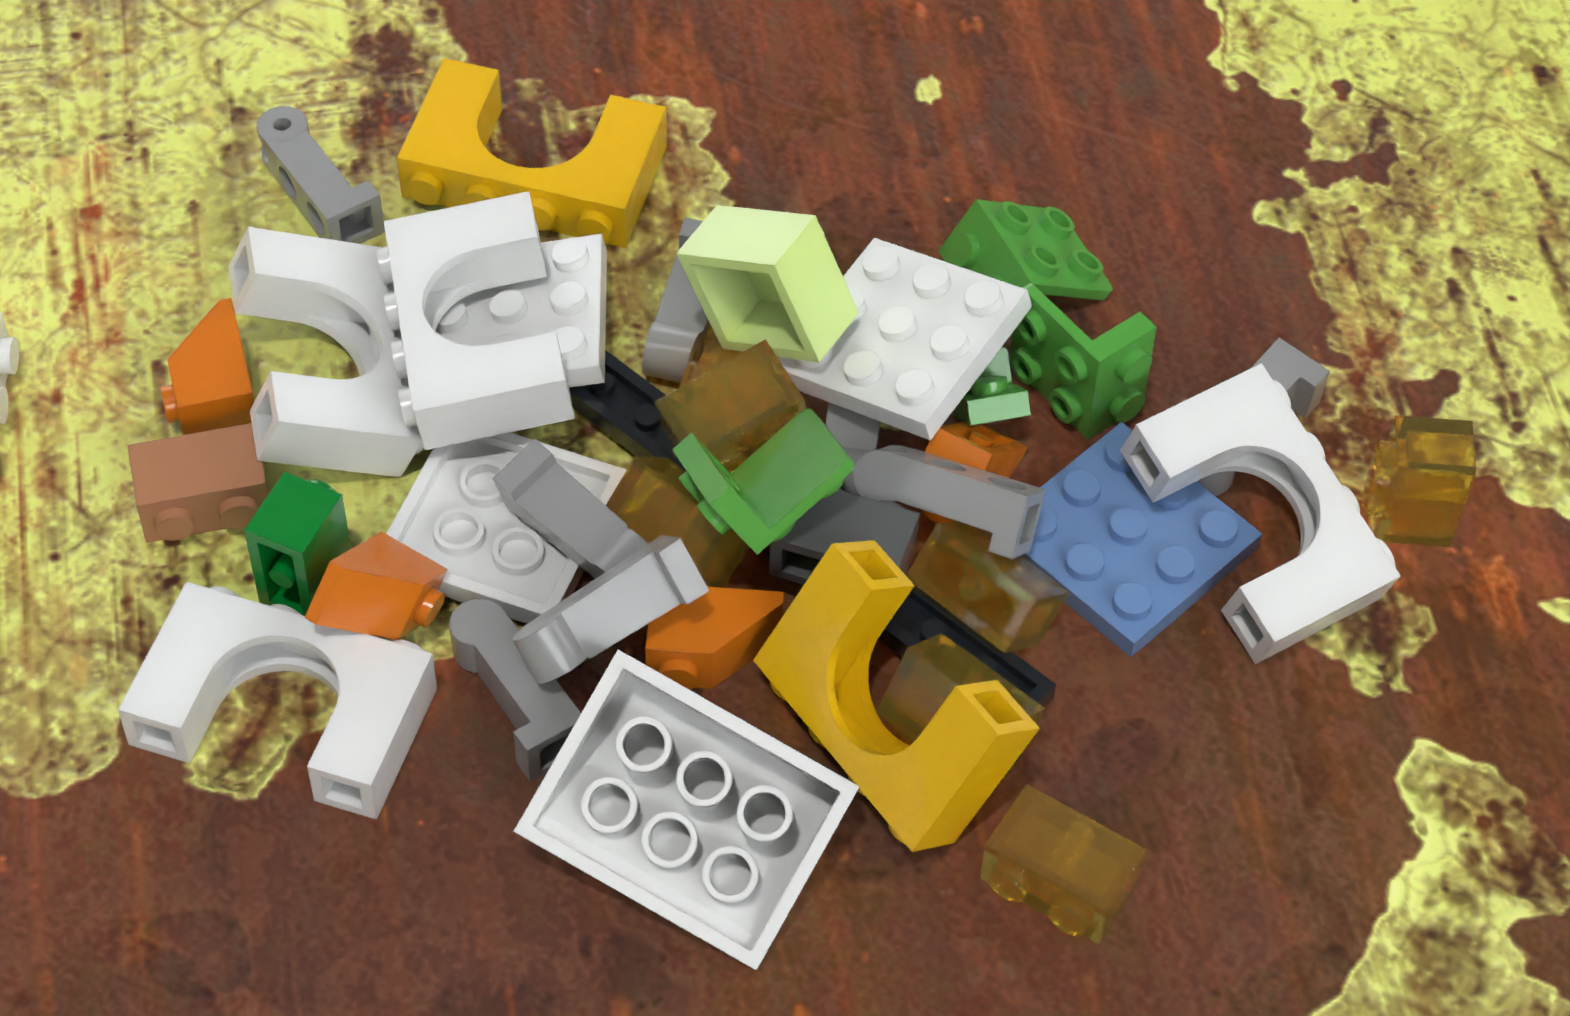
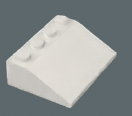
[514,650,859,970]

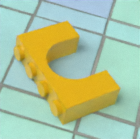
[397,58,667,248]
[753,540,1040,852]

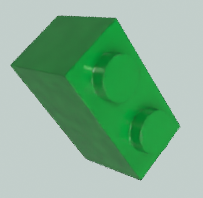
[244,471,351,616]

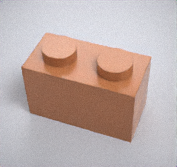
[127,423,269,543]

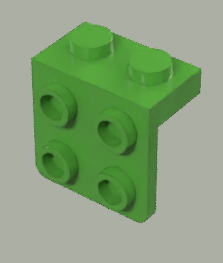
[938,199,1112,337]
[1009,283,1157,440]
[672,409,854,555]

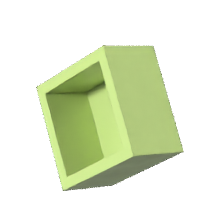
[676,205,859,363]

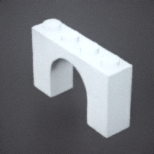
[377,191,575,450]
[228,227,424,477]
[1120,363,1401,665]
[118,582,437,820]

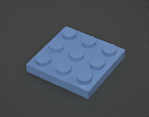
[990,422,1262,657]

